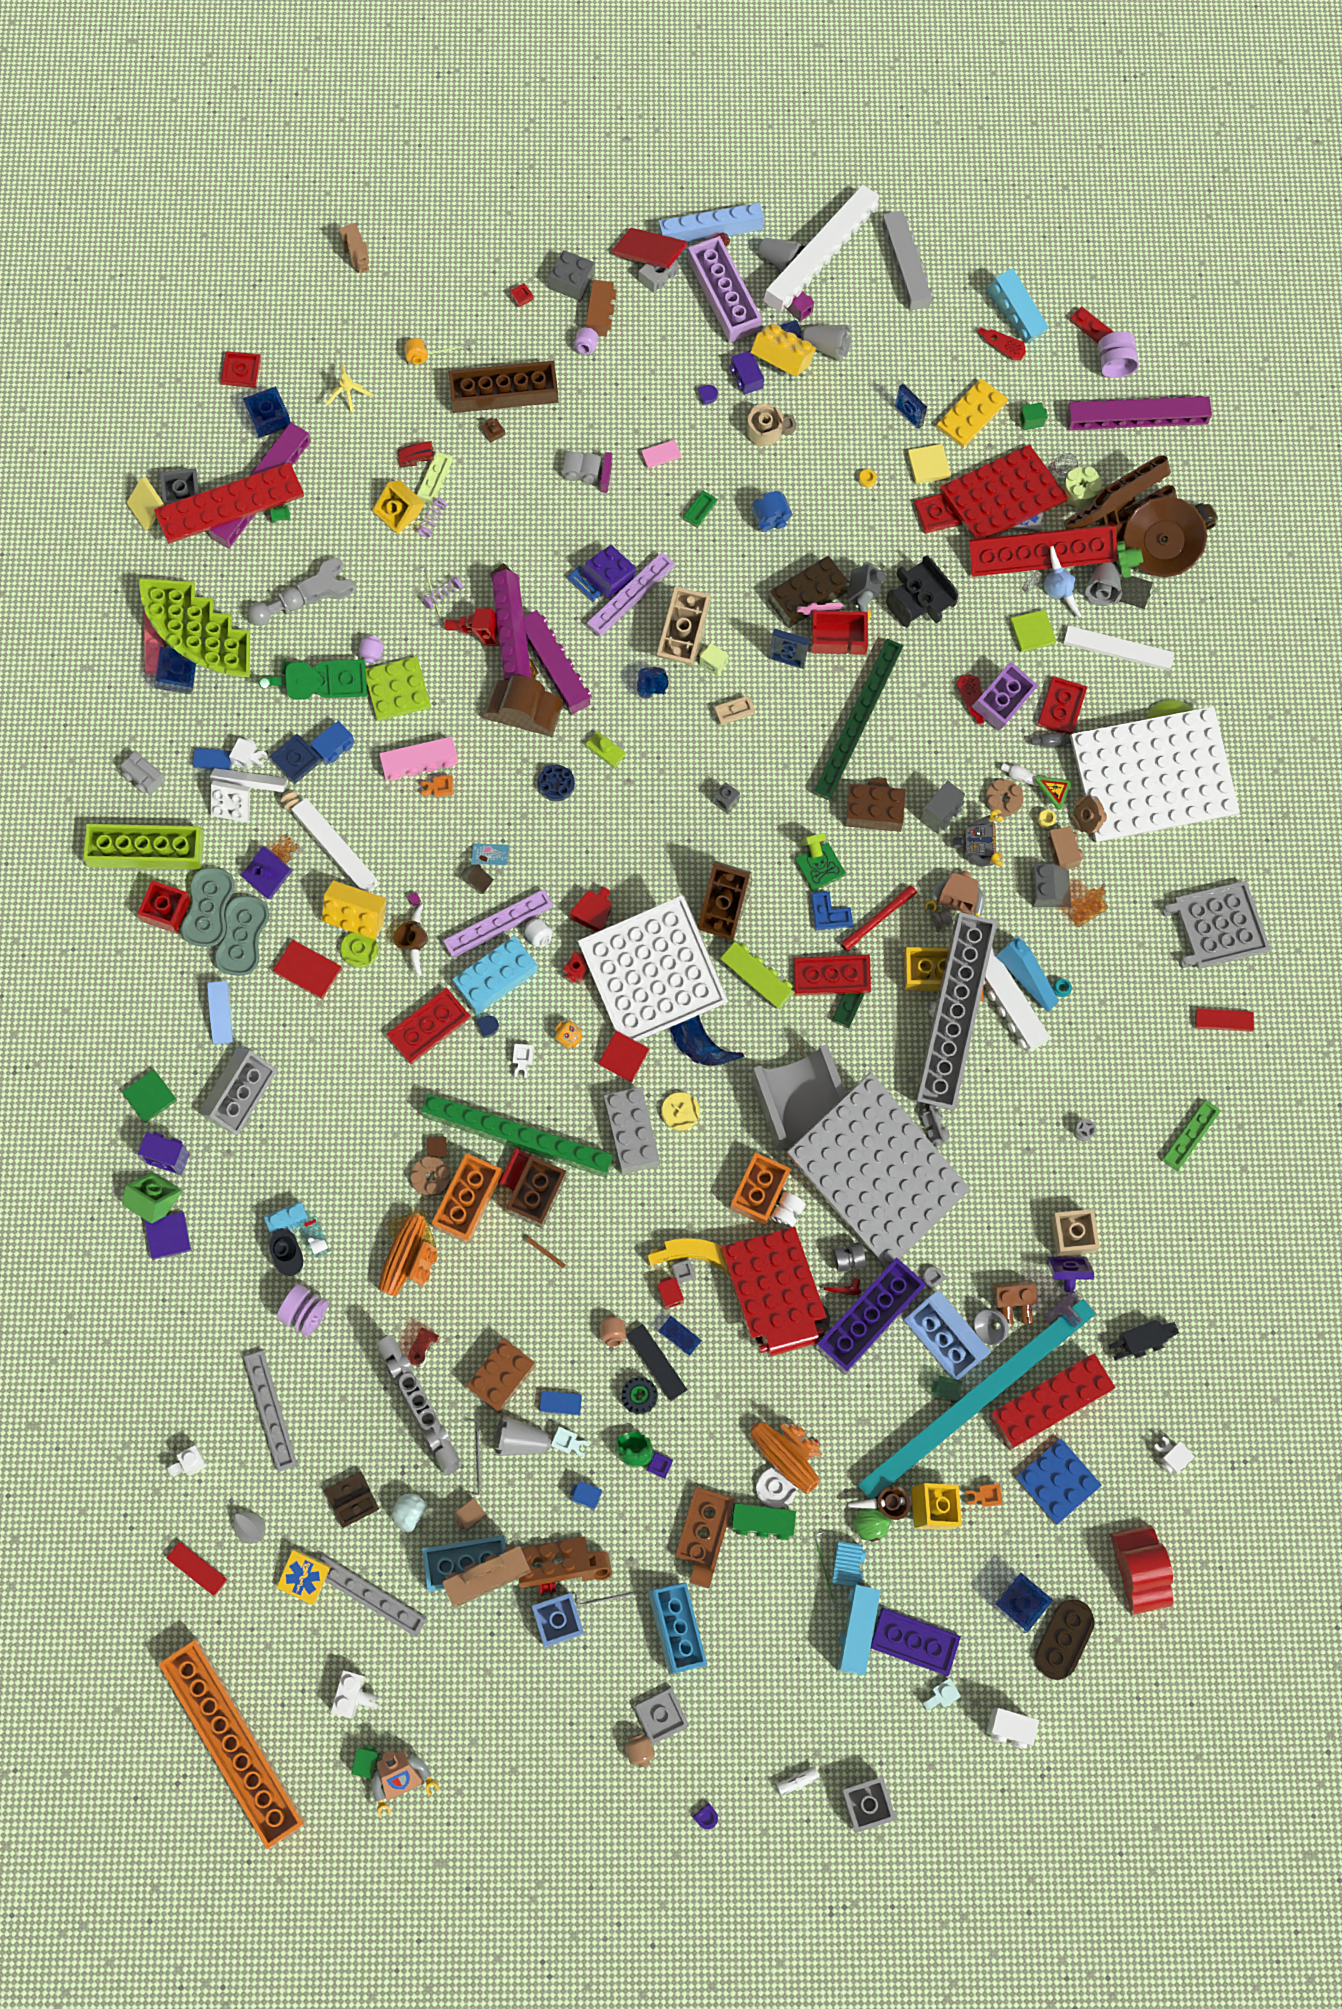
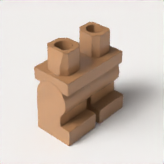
[339,223,369,274]

